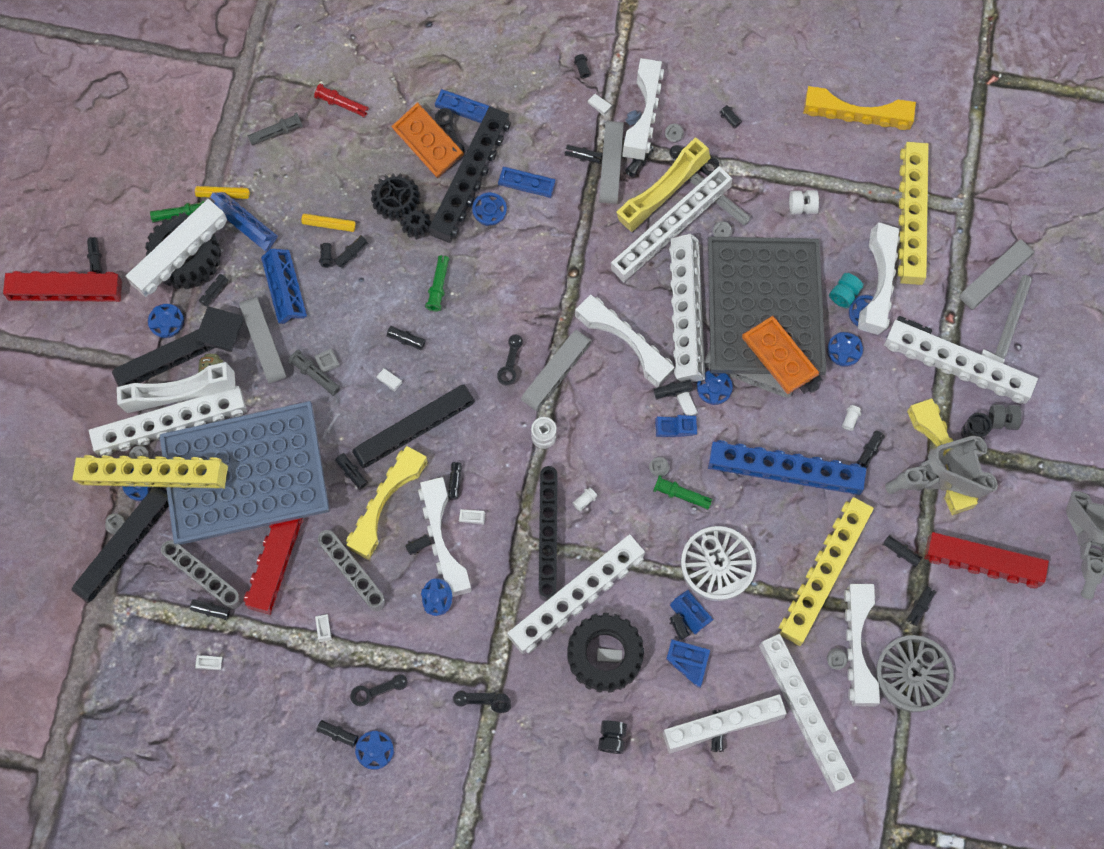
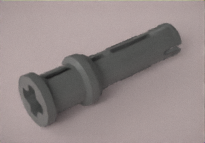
[247,112,303,146]
[288,350,340,396]

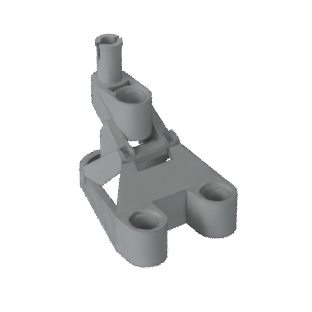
[885,436,998,498]
[1066,491,1104,599]

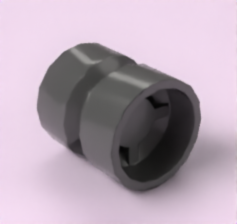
[988,404,1022,430]

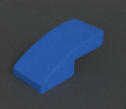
[655,415,697,437]

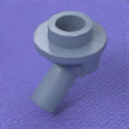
[625,110,642,126]

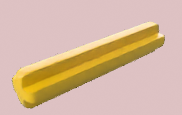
[195,186,250,199]
[301,213,356,232]

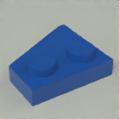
[666,639,710,688]

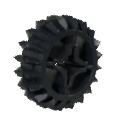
[371,173,421,222]

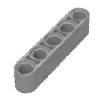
[599,121,624,204]
[958,239,1035,310]
[239,296,287,384]
[521,330,592,411]
[704,348,792,398]
[318,530,385,611]
[161,540,242,609]

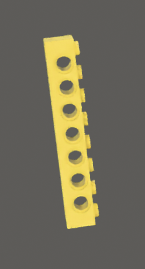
[897,142,928,285]
[72,455,228,489]
[778,497,874,646]

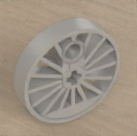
[876,635,954,712]

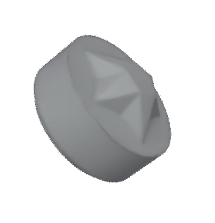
[665,123,684,143]
[713,221,732,237]
[129,446,150,459]
[649,457,670,477]
[105,514,125,534]
[826,648,848,670]

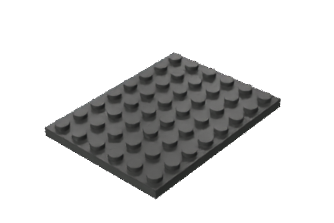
[708,237,826,375]

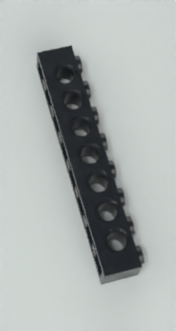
[429,106,511,243]

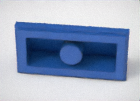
[670,590,714,634]

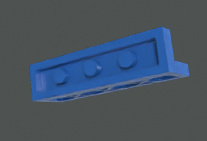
[210,192,278,251]
[261,248,307,324]

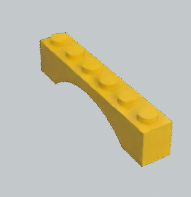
[803,86,916,130]

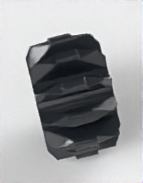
[400,207,432,240]

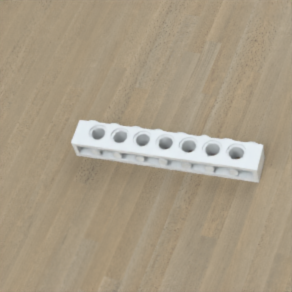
[611,166,732,282]
[669,234,705,382]
[884,320,1038,404]
[89,386,247,457]
[507,534,645,655]
[759,634,854,793]

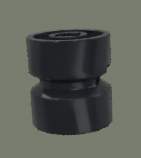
[961,413,992,440]
[598,720,627,754]

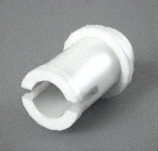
[842,405,861,431]
[572,487,597,512]

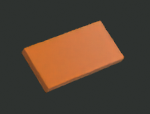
[391,102,464,178]
[742,316,819,394]

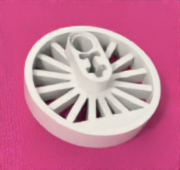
[681,526,756,601]

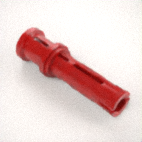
[314,83,369,117]

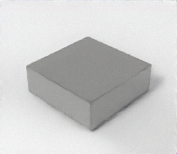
[314,348,340,373]

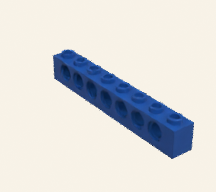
[708,440,866,495]

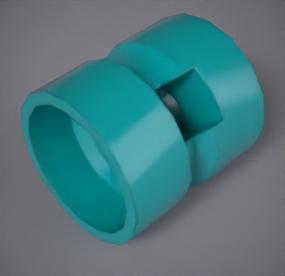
[829,273,864,308]

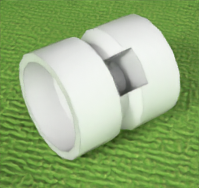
[789,190,819,215]
[531,417,556,449]

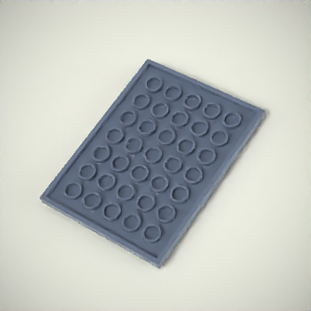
[160,401,330,545]

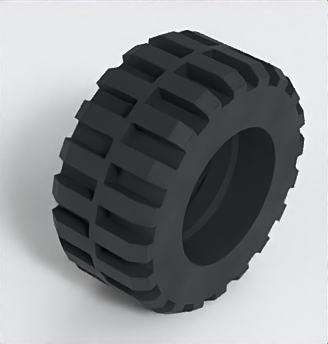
[145,215,221,289]
[567,613,644,693]

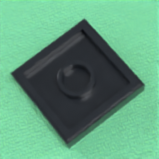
[195,306,244,352]

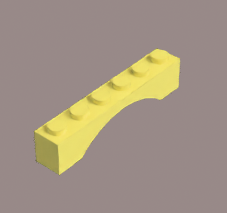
[616,137,710,232]
[907,399,978,516]
[346,446,428,560]

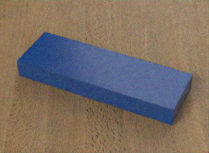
[435,89,489,123]
[498,167,556,198]

